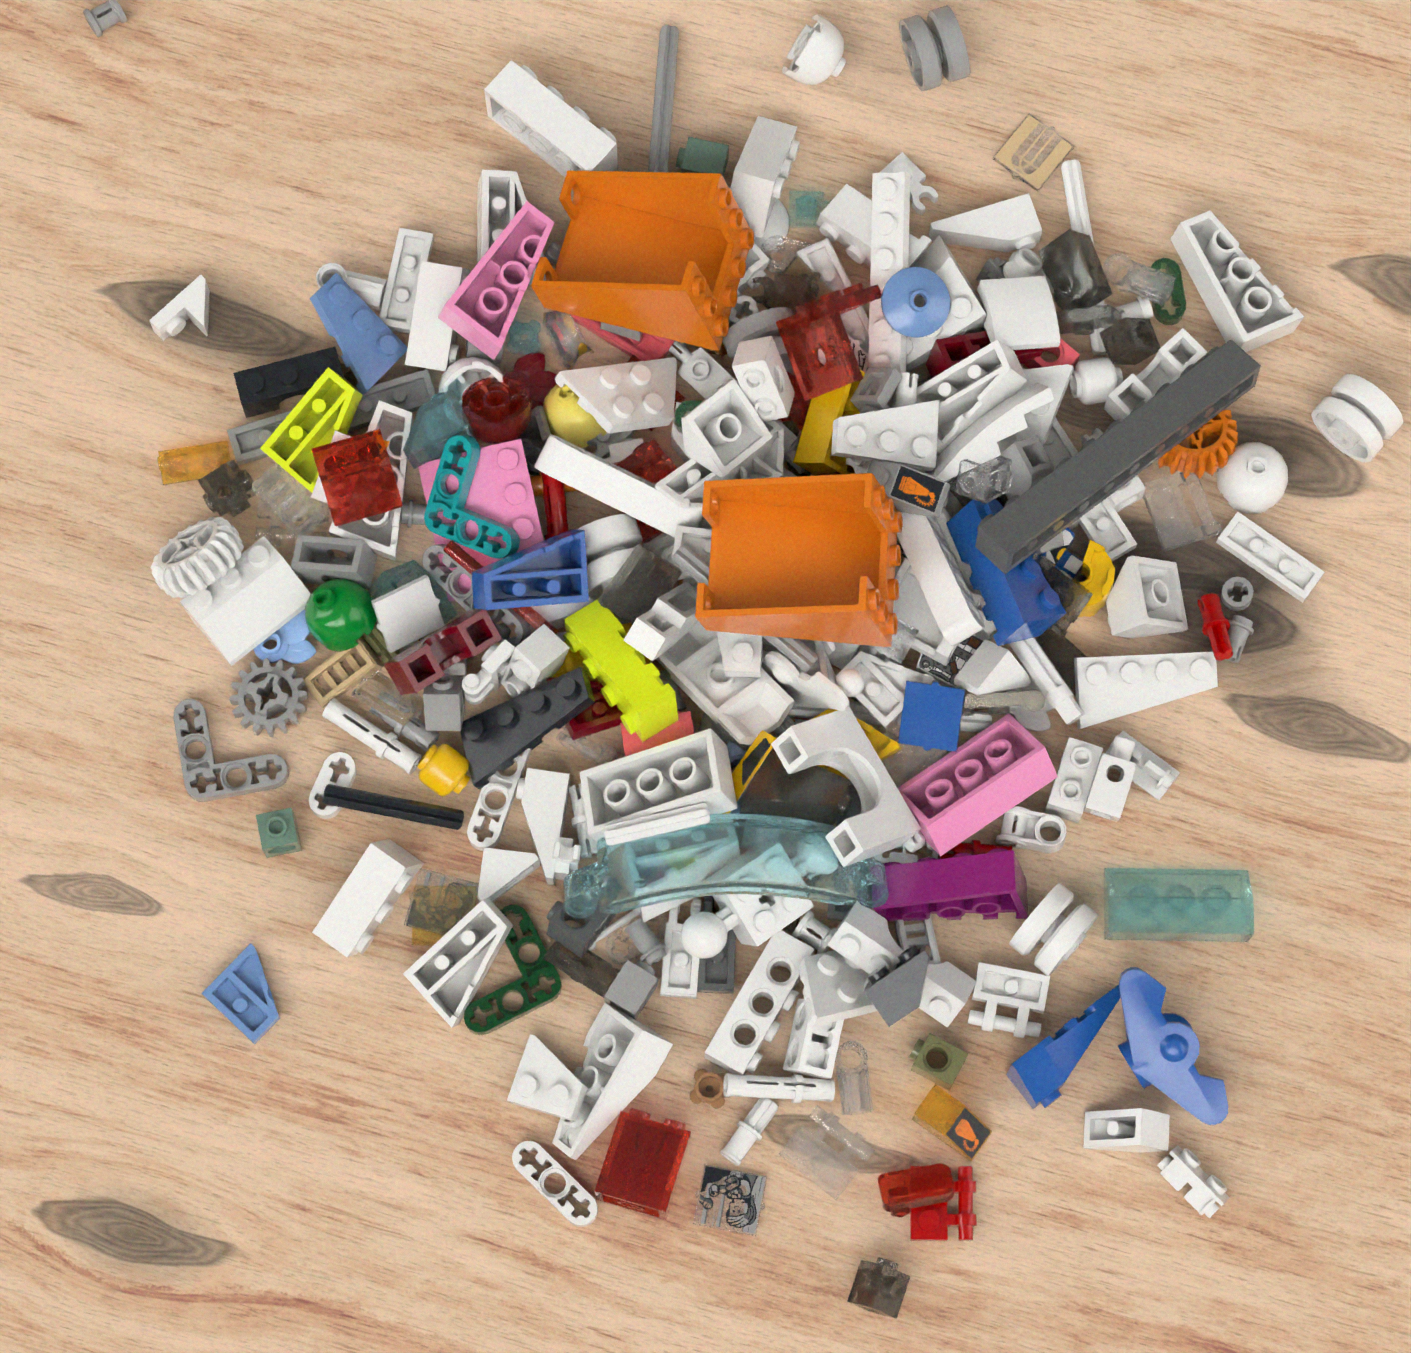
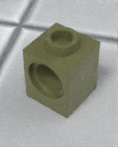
[909,1033,968,1091]

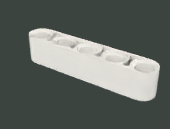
[534,434,703,538]
[897,512,985,646]

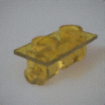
[157,440,232,485]

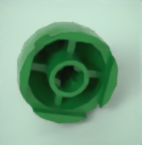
[305,579,377,652]

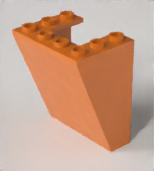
[531,170,754,351]
[695,473,903,647]

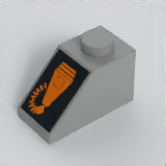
[867,460,950,518]

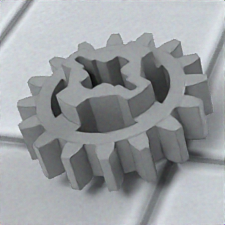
[229,658,308,737]

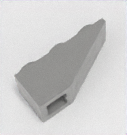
[989,436,1064,555]

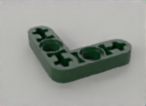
[464,904,562,1035]

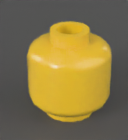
[416,744,471,797]

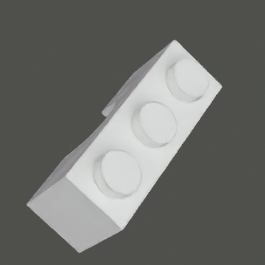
[1104,328,1207,421]

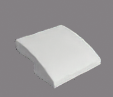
[977,276,1060,350]

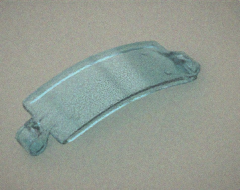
[563,814,889,918]

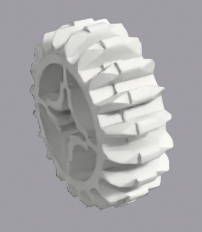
[150,517,244,598]

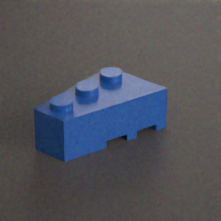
[471,529,589,610]

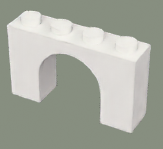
[771,707,921,868]

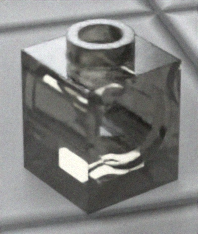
[1099,317,1161,365]

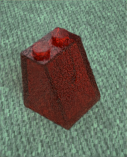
[594,1108,691,1220]

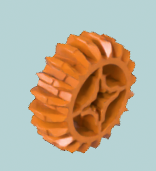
[1158,410,1238,479]

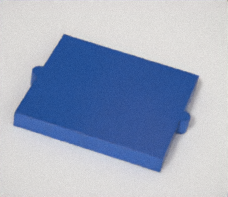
[898,681,966,752]

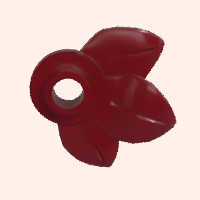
[498,352,557,415]

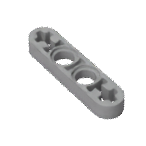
[422,544,531,647]

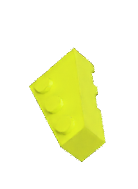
[260,367,362,493]

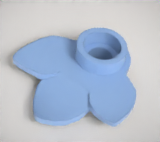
[254,610,316,664]

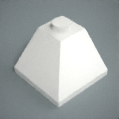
[1106,555,1188,638]

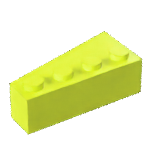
[563,598,679,742]

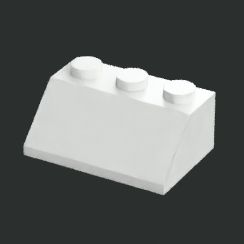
[180,536,311,666]

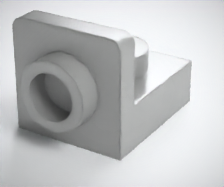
[850,367,902,414]

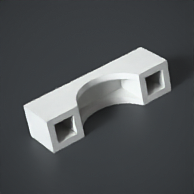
[827,900,977,1027]

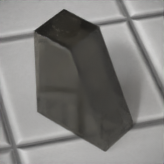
[739,748,853,827]

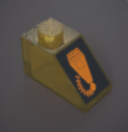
[912,1084,992,1162]

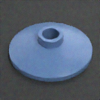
[881,267,950,338]

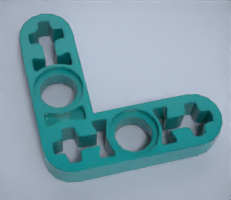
[424,435,520,559]

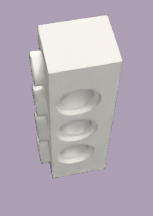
[705,930,815,1075]

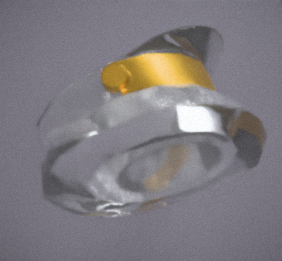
[542,311,595,370]

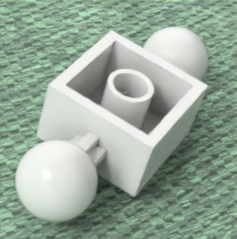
[681,832,840,959]

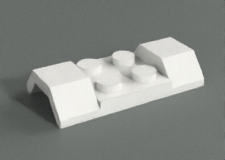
[656,621,794,745]

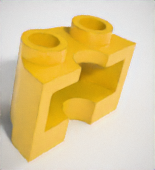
[1067,539,1115,617]

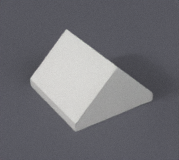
[681,379,773,477]

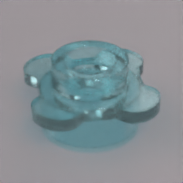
[507,320,541,354]

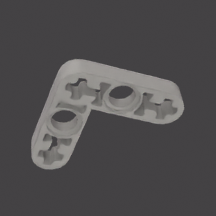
[173,699,289,802]

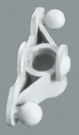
[761,637,864,711]

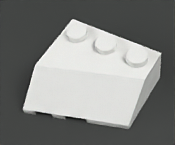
[906,235,987,373]

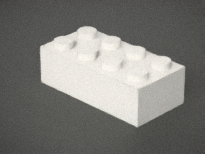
[484,60,618,177]
[580,728,738,851]

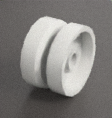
[1311,374,1403,462]
[1009,883,1099,976]

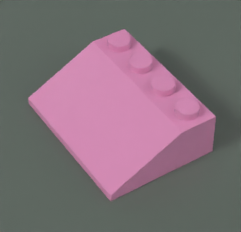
[418,439,544,602]

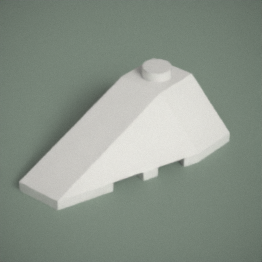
[552,1003,673,1160]

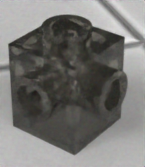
[198,460,256,517]
[847,1257,910,1319]

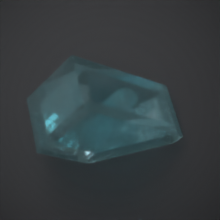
[403,389,477,469]

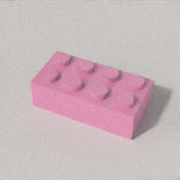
[898,713,1058,856]

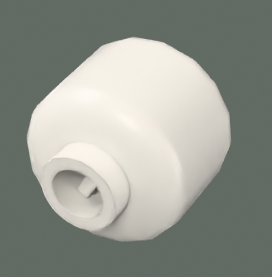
[1069,357,1123,405]

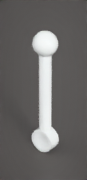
[588,903,642,951]

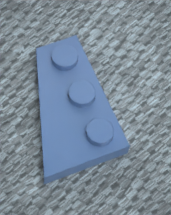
[310,273,407,395]

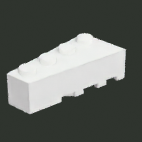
[1170,211,1304,352]
[329,400,413,561]

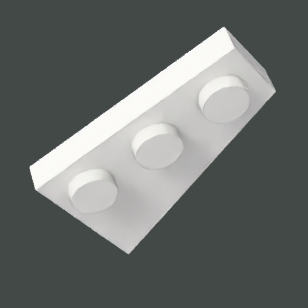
[831,400,939,471]

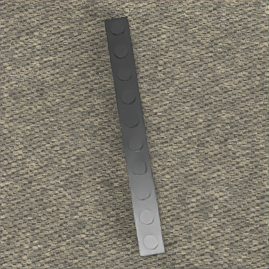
[975,340,1261,574]

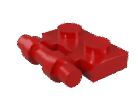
[910,1166,977,1241]

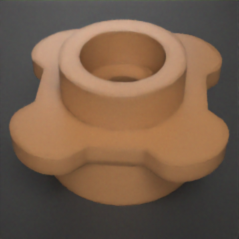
[690,1069,726,1109]

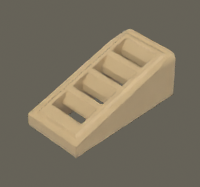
[303,637,383,708]

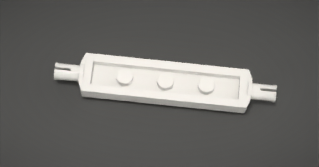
[669,341,805,474]

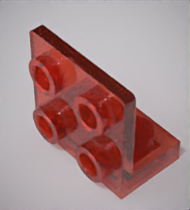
[312,429,403,526]

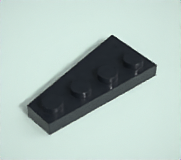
[460,667,595,789]

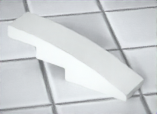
[925,382,1054,481]

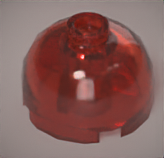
[461,377,532,444]

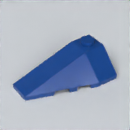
[1006,985,1121,1109]

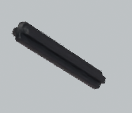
[323,784,464,830]

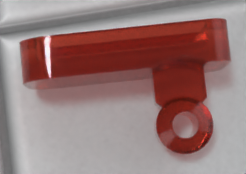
[878,1163,954,1217]

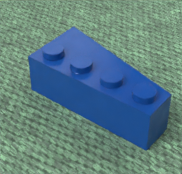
[946,495,1067,646]

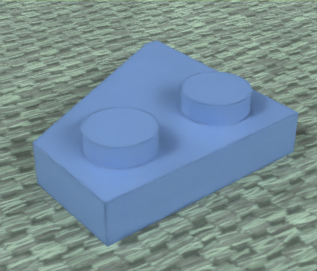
[202,943,280,1045]

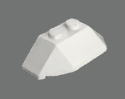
[655,420,784,511]

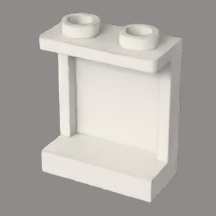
[892,558,982,666]

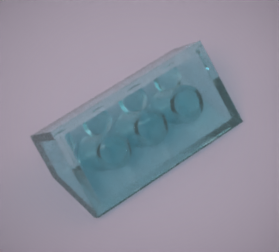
[1104,868,1254,942]

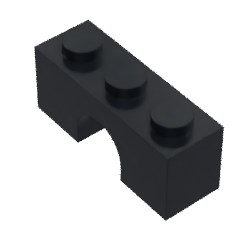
[233,347,344,418]

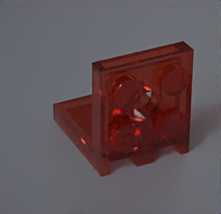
[776,283,882,401]

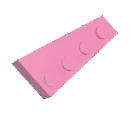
[438,201,555,360]

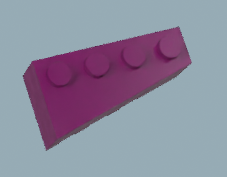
[871,849,1029,921]

